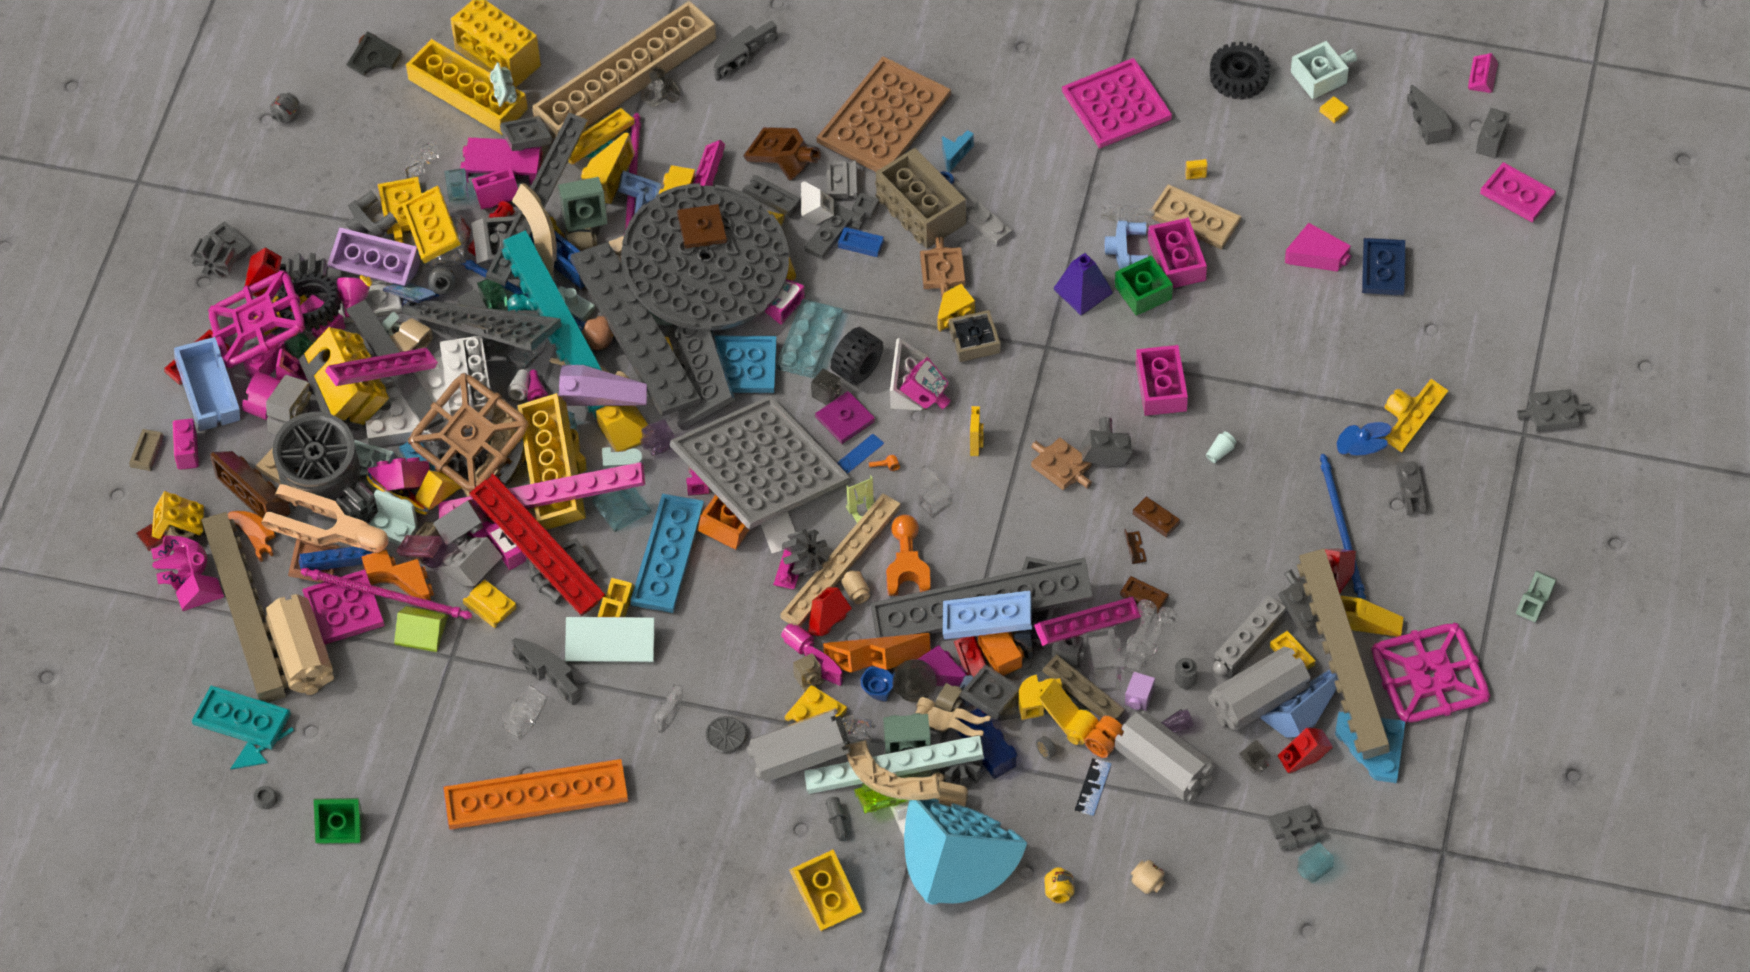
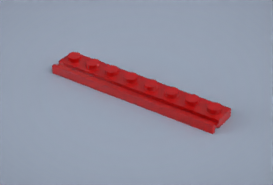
[469,474,606,617]

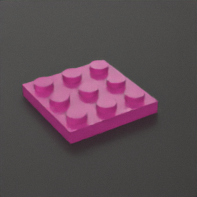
[302,570,384,645]

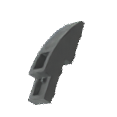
[714,20,777,81]
[512,638,580,705]

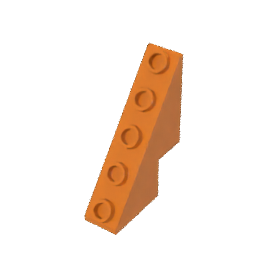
[823,633,931,673]

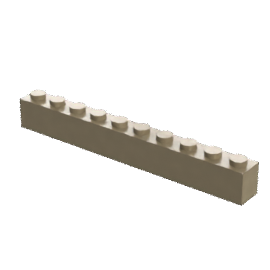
[201,512,288,703]
[1297,548,1390,760]

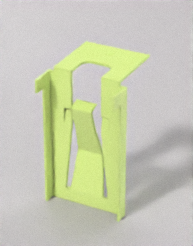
[846,475,874,523]

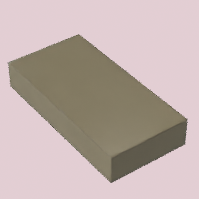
[129,429,164,471]

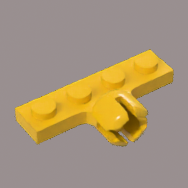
[1384,379,1449,453]

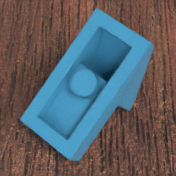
[942,130,974,172]

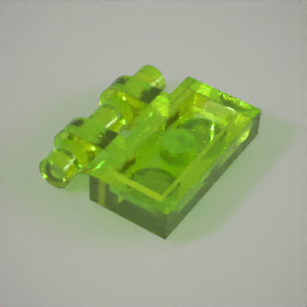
[854,784,907,814]

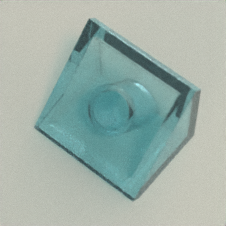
[592,488,652,532]

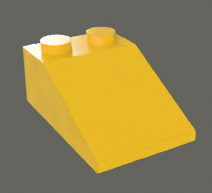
[581,132,635,205]
[789,849,862,931]

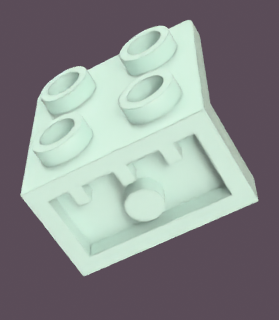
[369,490,418,547]

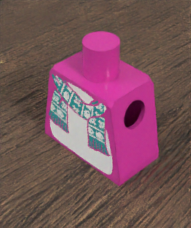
[764,279,805,325]
[899,357,951,409]

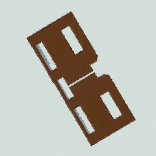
[1124,529,1147,564]

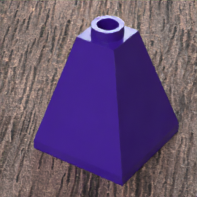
[1054,253,1113,316]

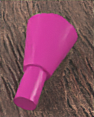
[527,370,548,402]

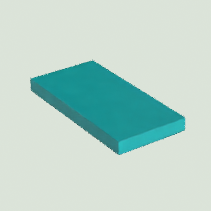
[191,685,291,749]

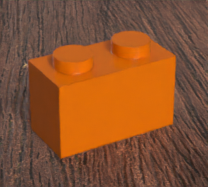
[978,632,1024,676]

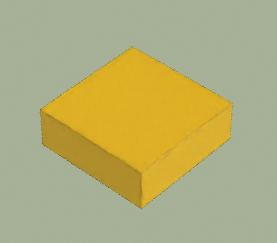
[1319,96,1349,123]
[1185,159,1207,180]

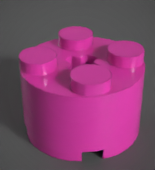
[242,372,281,420]

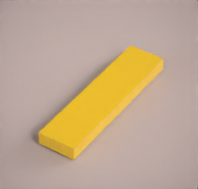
[568,108,635,165]

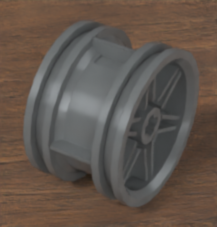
[272,412,361,501]

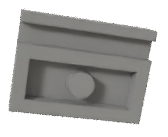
[826,160,857,199]

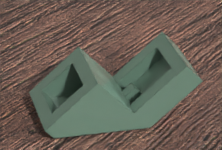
[1515,570,1557,623]

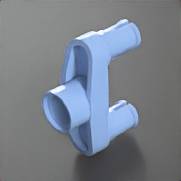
[1105,221,1148,269]

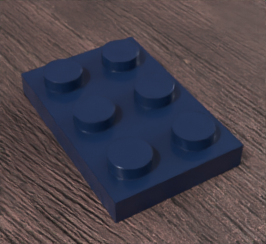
[1362,238,1405,295]

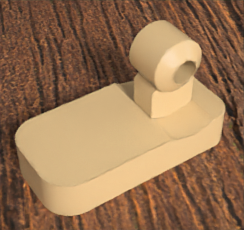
[932,772,968,807]

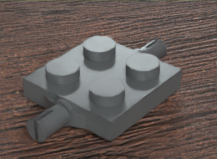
[1517,389,1591,431]
[1278,569,1324,638]

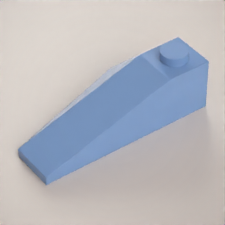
[1261,669,1338,737]

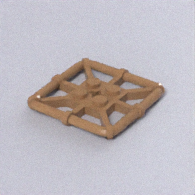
[408,373,530,492]

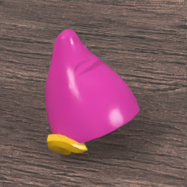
[337,275,373,317]

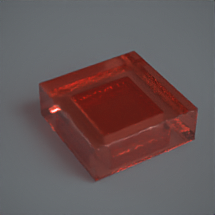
[136,523,165,551]

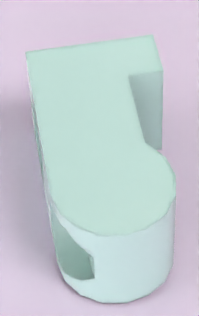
[602,447,643,470]

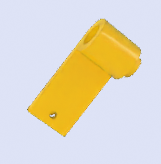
[1037,678,1099,745]

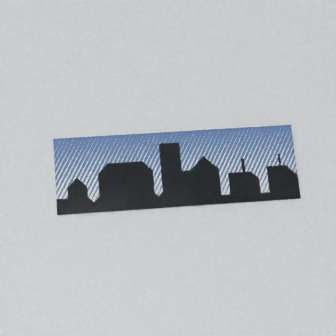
[1074,758,1112,816]

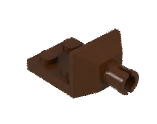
[743,127,821,180]

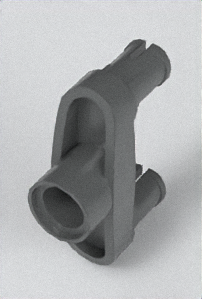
[346,190,398,238]

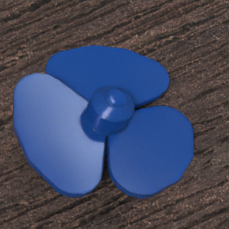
[1336,422,1392,455]

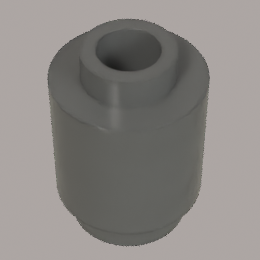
[1174,658,1197,689]

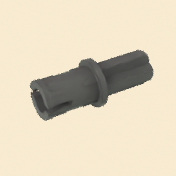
[825,797,848,841]

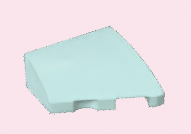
[354,440,396,476]

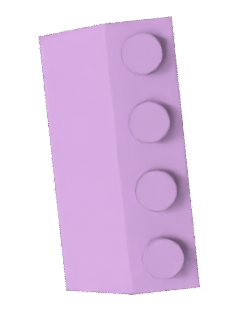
[327,227,421,287]

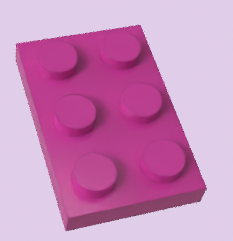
[1480,162,1556,223]

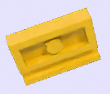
[970,406,984,456]
[463,579,517,628]

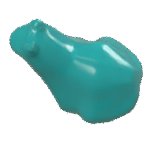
[507,294,536,312]

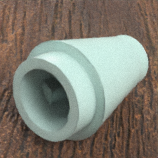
[1206,431,1237,463]

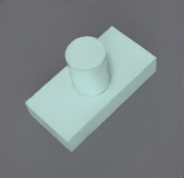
[558,286,595,321]

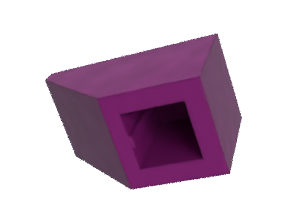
[918,645,967,688]

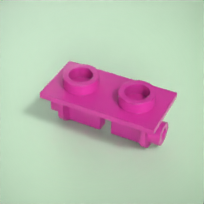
[773,549,799,590]

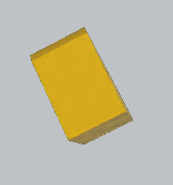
[415,471,462,510]

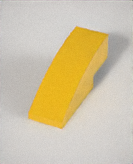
[598,578,635,617]

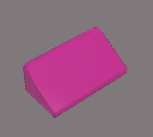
[1468,53,1498,93]

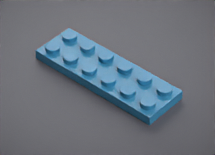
[630,494,704,613]

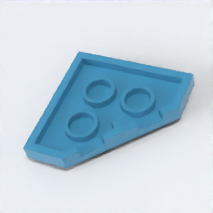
[1335,711,1405,783]

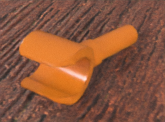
[869,455,900,471]

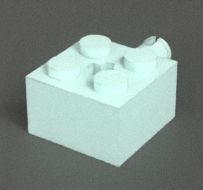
[1291,41,1357,99]

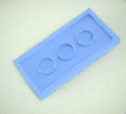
[943,591,1032,639]

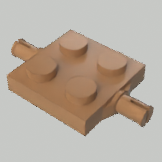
[920,237,965,298]
[1031,438,1092,490]

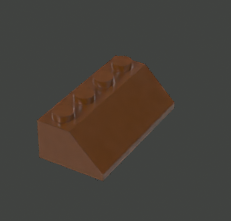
[210,451,291,518]

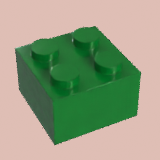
[1115,255,1173,316]

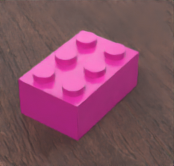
[1148,217,1207,288]
[1135,345,1188,416]

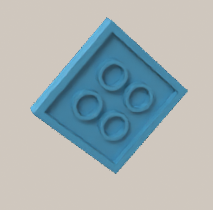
[714,336,777,393]

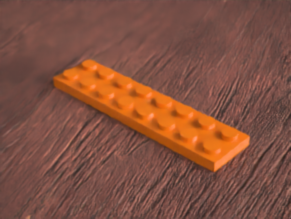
[443,759,628,830]

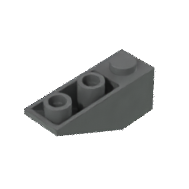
[1407,85,1452,145]

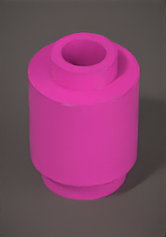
[781,623,814,654]

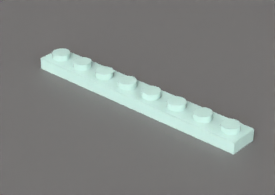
[804,735,984,794]

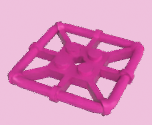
[208,271,305,368]
[1371,622,1491,724]

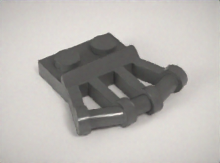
[526,538,598,604]

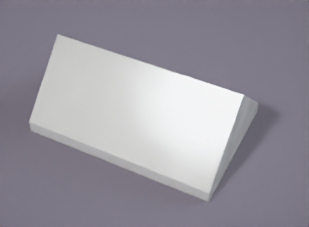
[890,338,929,411]

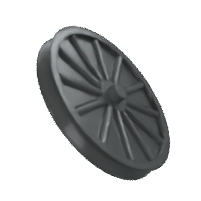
[706,716,746,753]

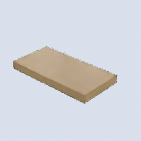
[1148,184,1241,250]

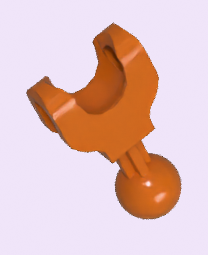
[886,514,930,596]

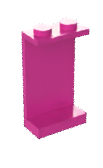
[460,137,543,185]

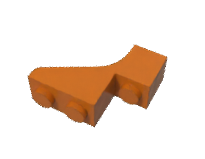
[362,549,434,601]

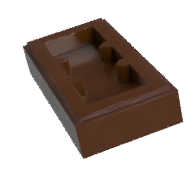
[1120,576,1169,614]

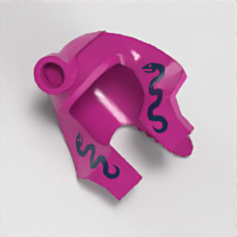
[151,535,207,590]

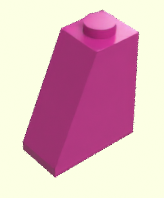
[1285,223,1351,272]

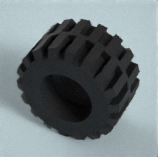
[830,327,884,385]

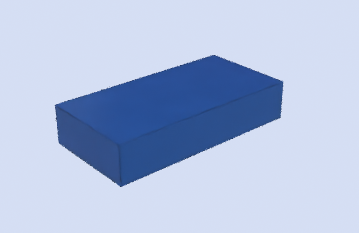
[838,227,884,258]

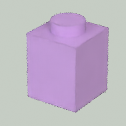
[1125,672,1155,711]

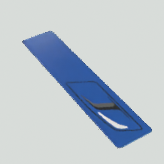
[837,434,884,474]

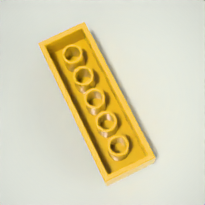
[406,39,528,135]
[517,393,586,530]

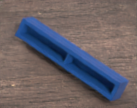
[299,547,375,571]

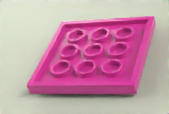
[1062,58,1172,149]

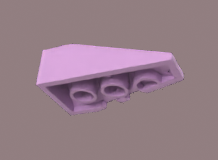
[559,365,647,406]

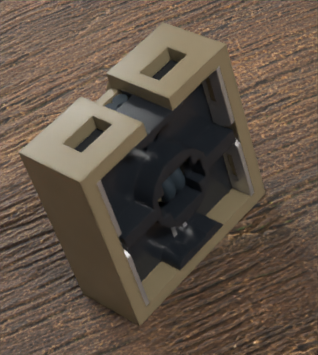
[949,310,1000,362]

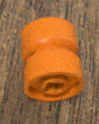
[1084,716,1125,758]

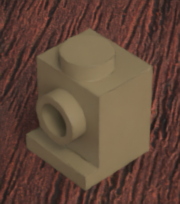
[793,653,824,692]

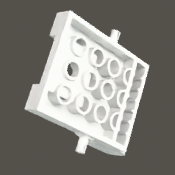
[365,336,494,447]

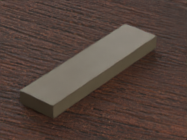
[1042,654,1125,720]

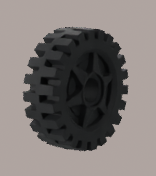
[1210,42,1270,100]

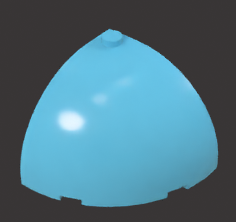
[904,799,1027,905]

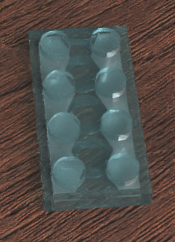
[776,299,843,379]

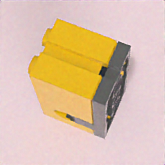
[299,327,389,431]

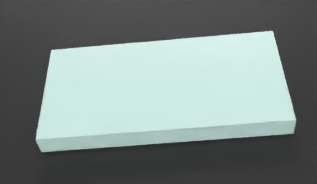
[565,617,655,662]

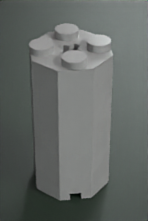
[1208,647,1310,731]
[747,708,851,783]
[1115,710,1214,803]

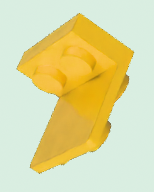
[152,491,204,539]

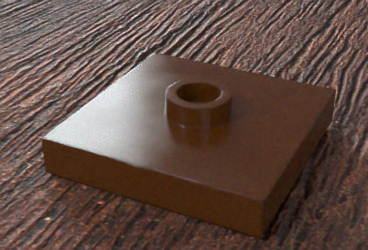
[677,204,727,249]

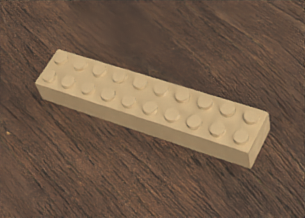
[532,1,716,140]

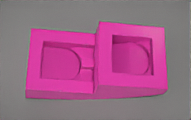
[804,645,843,686]

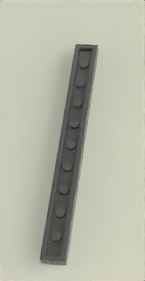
[486,113,588,286]

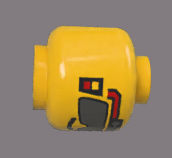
[1044,867,1074,903]

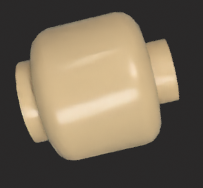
[1131,860,1165,894]

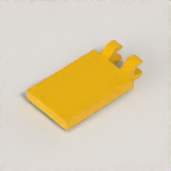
[378,177,421,243]

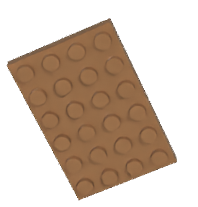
[816,56,951,172]

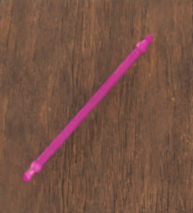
[624,113,641,234]
[301,568,472,619]

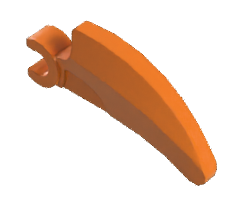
[227,511,276,562]

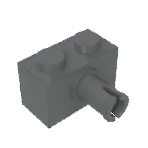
[1081,417,1132,468]

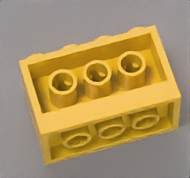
[450,0,541,88]

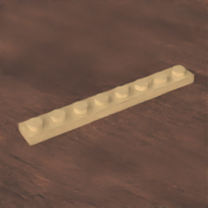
[780,493,901,627]

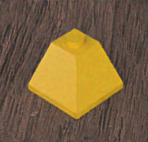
[596,405,655,452]

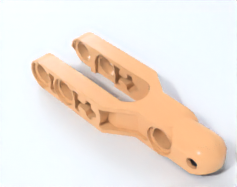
[261,484,389,552]

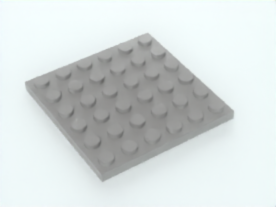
[670,396,850,529]

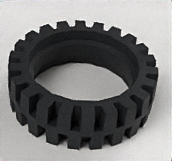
[277,274,341,332]

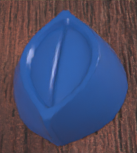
[861,667,894,702]

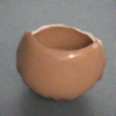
[582,316,614,351]

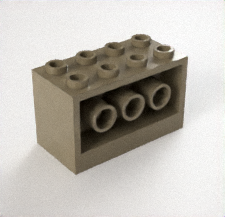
[875,148,966,249]

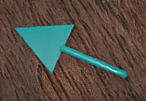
[230,727,294,770]

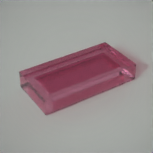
[397,535,443,558]

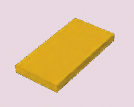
[402,185,461,264]

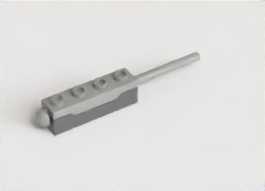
[1213,576,1305,679]

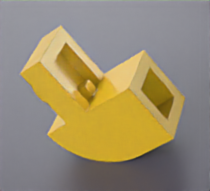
[1019,675,1062,720]

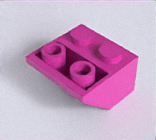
[368,457,430,491]

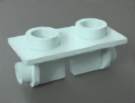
[490,62,517,107]

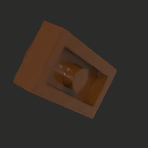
[1132,496,1180,538]

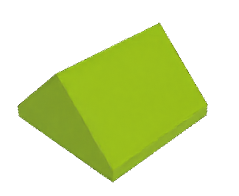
[394,606,449,652]

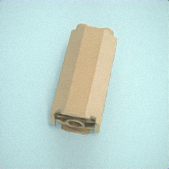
[266,594,334,695]

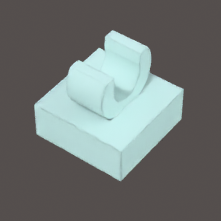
[381,311,400,336]

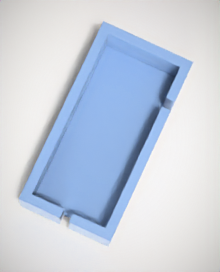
[174,337,240,432]

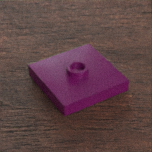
[815,391,875,444]

